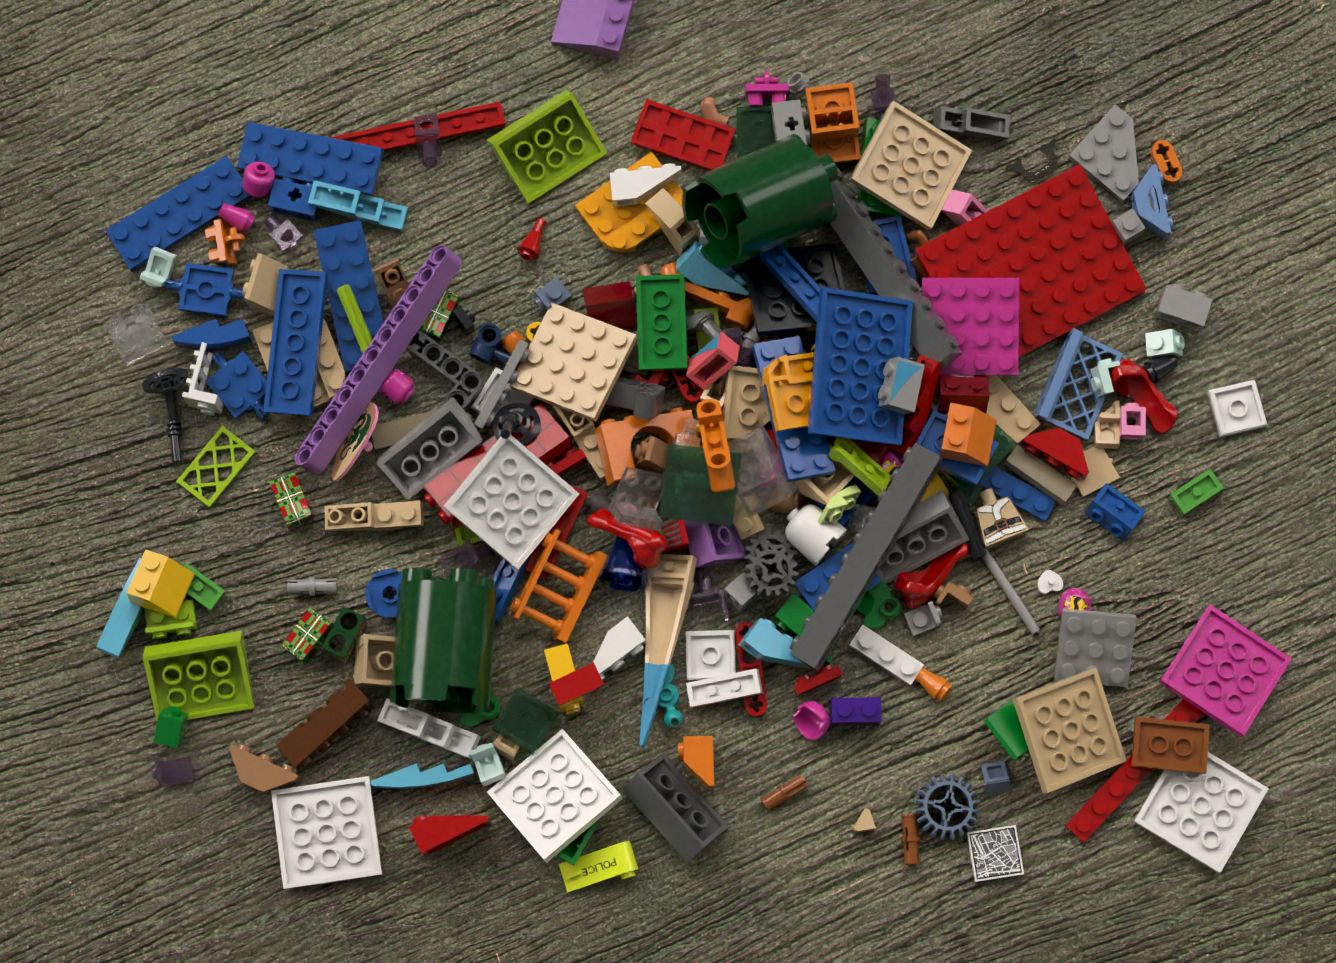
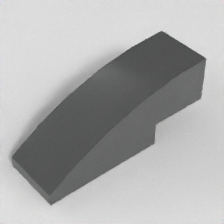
[933,106,1010,139]

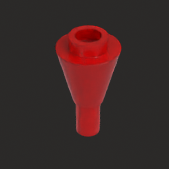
[517,218,546,261]

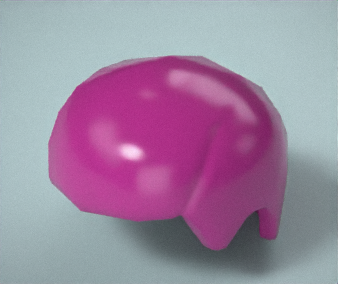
[793,701,830,740]

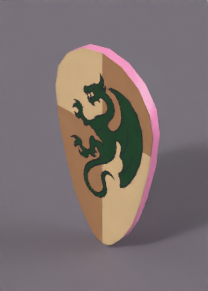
[332,402,378,482]

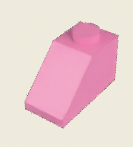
[941,190,988,226]

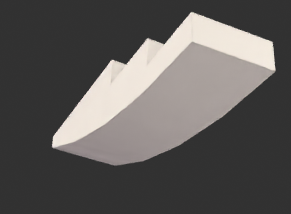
[377,698,481,759]

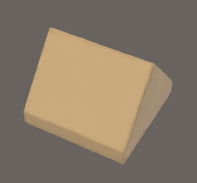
[493,730,524,762]
[852,808,876,833]

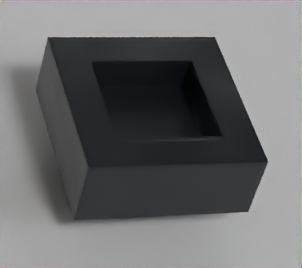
[453,305,475,336]

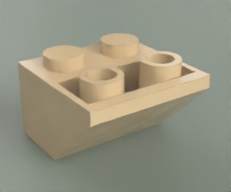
[242,253,290,316]

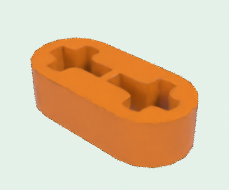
[1150,140,1183,185]

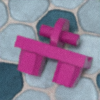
[745,70,789,109]

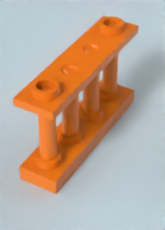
[509,529,608,643]

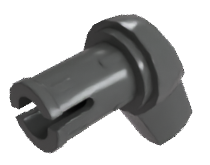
[686,311,726,341]

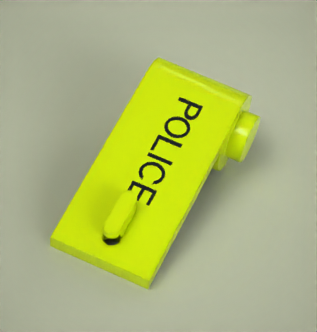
[559,841,639,893]

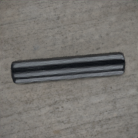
[948,490,986,560]

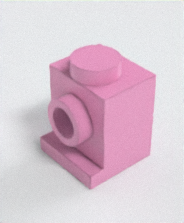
[1119,403,1146,440]

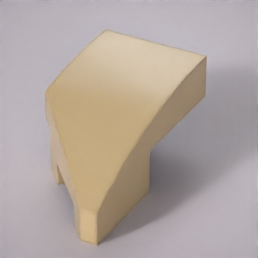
[1094,401,1120,449]

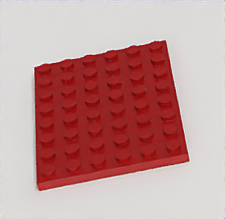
[914,164,1147,357]

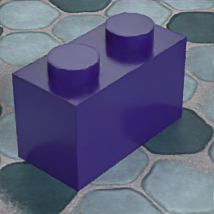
[830,697,882,726]

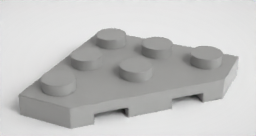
[1068,105,1139,203]

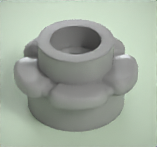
[787,72,810,94]

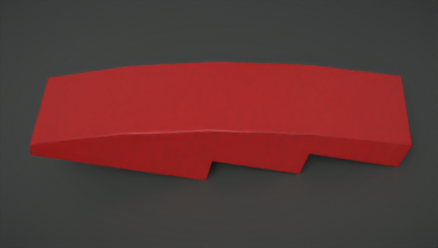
[888,354,941,454]

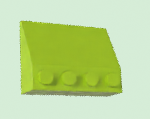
[487,90,607,204]
[143,630,255,721]

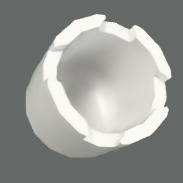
[785,504,847,566]

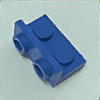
[1085,483,1146,541]

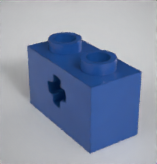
[268,177,320,222]

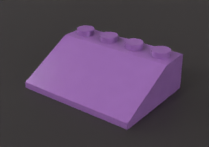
[551,0,635,60]

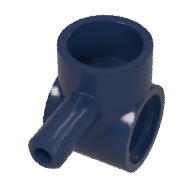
[469,323,511,364]

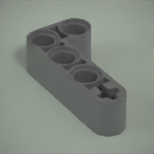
[406,330,484,412]
[605,377,665,419]

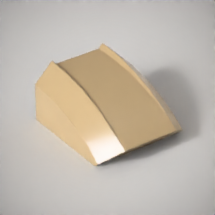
[353,634,395,687]

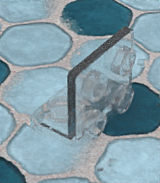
[608,467,669,531]

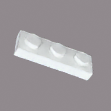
[849,625,924,686]
[686,669,763,708]

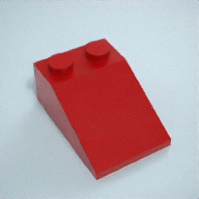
[409,814,491,857]

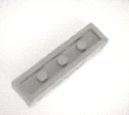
[474,339,530,429]

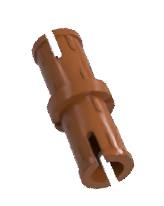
[901,814,921,865]

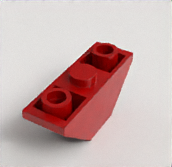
[1022,428,1089,480]

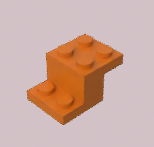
[805,82,861,165]

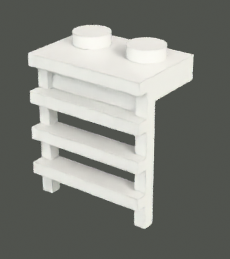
[182,342,224,416]

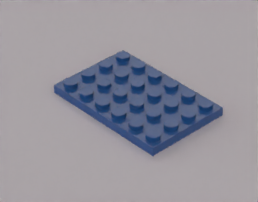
[808,287,913,446]

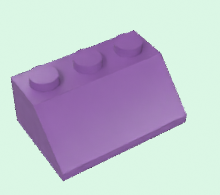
[677,489,746,568]

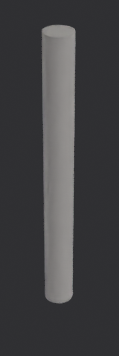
[982,548,1040,635]

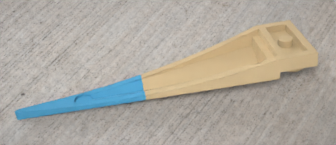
[639,554,697,748]

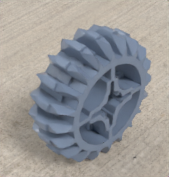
[914,773,981,840]

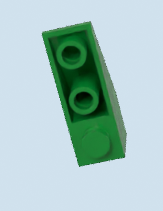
[774,594,833,666]

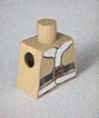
[974,488,1029,549]

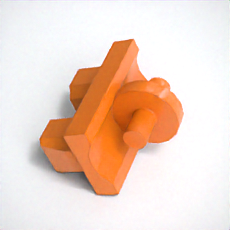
[205,219,245,266]

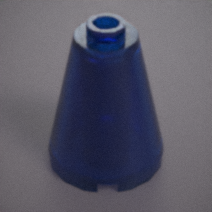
[599,521,648,592]

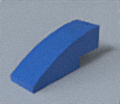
[171,319,252,350]

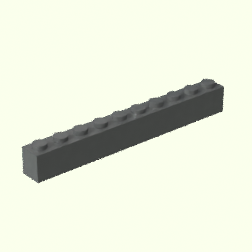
[830,168,962,371]
[790,443,943,672]

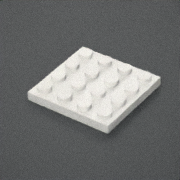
[443,434,579,569]
[487,729,623,863]
[1133,752,1269,874]
[271,776,383,890]

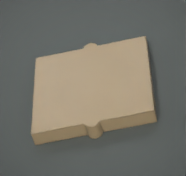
[1065,446,1120,498]

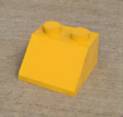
[126,550,195,618]

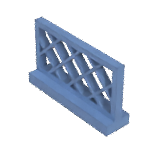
[1033,328,1123,440]

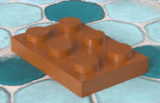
[1131,717,1210,774]

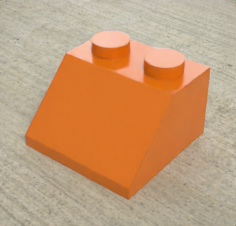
[940,403,997,467]
[678,736,714,790]

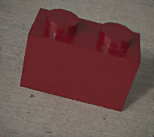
[936,374,990,414]

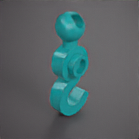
[658,663,683,728]

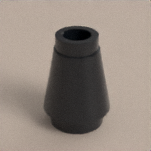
[1142,355,1178,383]

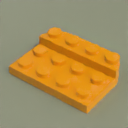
[575,152,683,254]
[762,352,814,432]

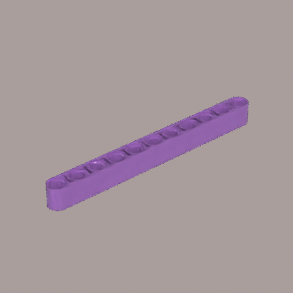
[295,245,462,475]

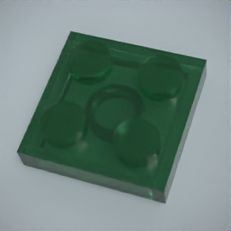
[492,687,560,755]

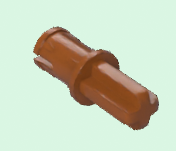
[760,775,808,812]

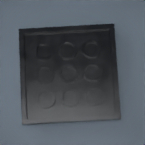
[742,243,846,337]

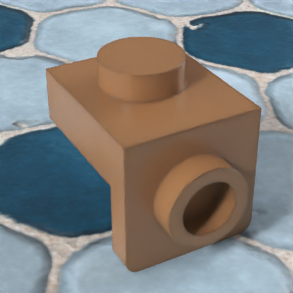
[933,582,974,609]

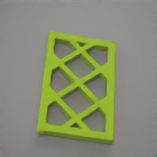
[176,425,256,508]

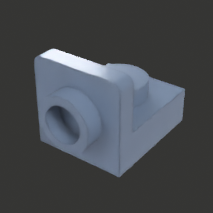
[533,277,572,311]

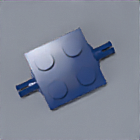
[165,263,245,317]
[206,351,269,420]

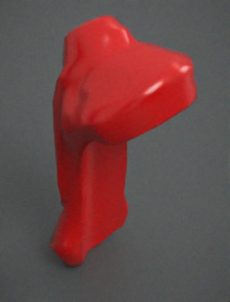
[1110,359,1178,435]
[586,509,668,569]
[894,543,969,609]

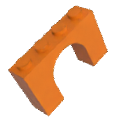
[594,408,702,486]

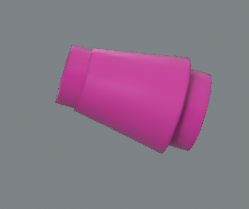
[218,203,255,233]

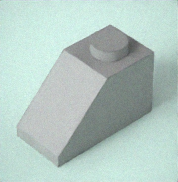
[723,572,758,613]

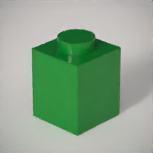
[153,707,189,748]

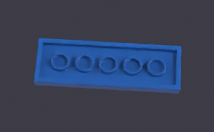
[237,122,384,196]
[105,156,253,272]
[314,220,384,371]
[263,269,328,416]
[752,336,835,483]

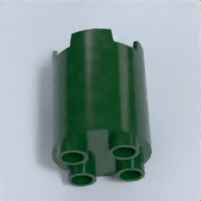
[682,134,838,269]
[390,568,497,713]

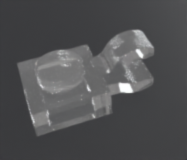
[671,418,701,463]

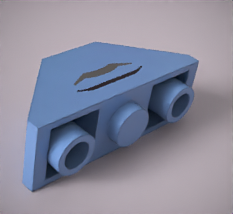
[1130,164,1174,239]

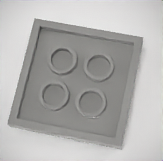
[1054,608,1137,687]

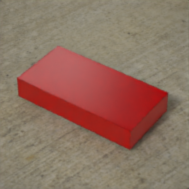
[549,662,604,706]

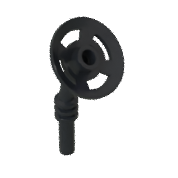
[142,368,190,464]
[492,403,541,446]

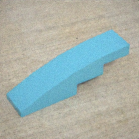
[308,180,408,232]
[96,558,144,658]
[371,763,475,790]

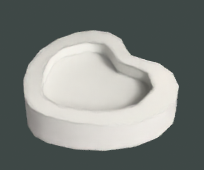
[1037,570,1063,594]

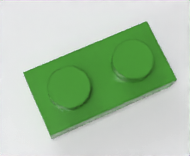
[1169,469,1224,516]
[183,563,226,612]

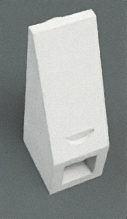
[610,163,681,207]
[593,616,645,680]

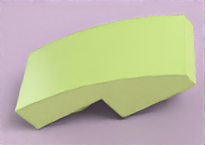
[818,485,861,524]

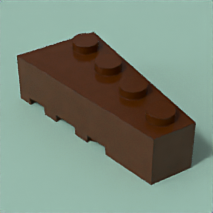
[276,678,373,770]

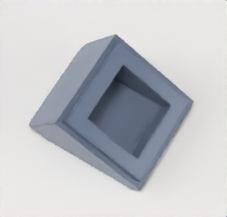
[981,761,1010,794]

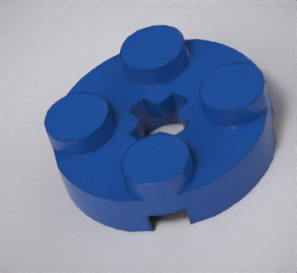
[365,569,402,619]

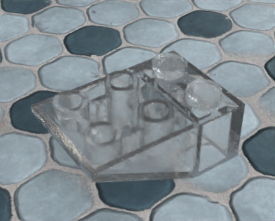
[728,425,799,517]

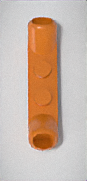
[660,262,753,330]
[696,399,736,493]

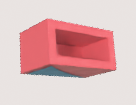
[686,332,740,390]

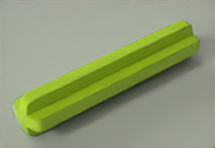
[337,284,372,353]

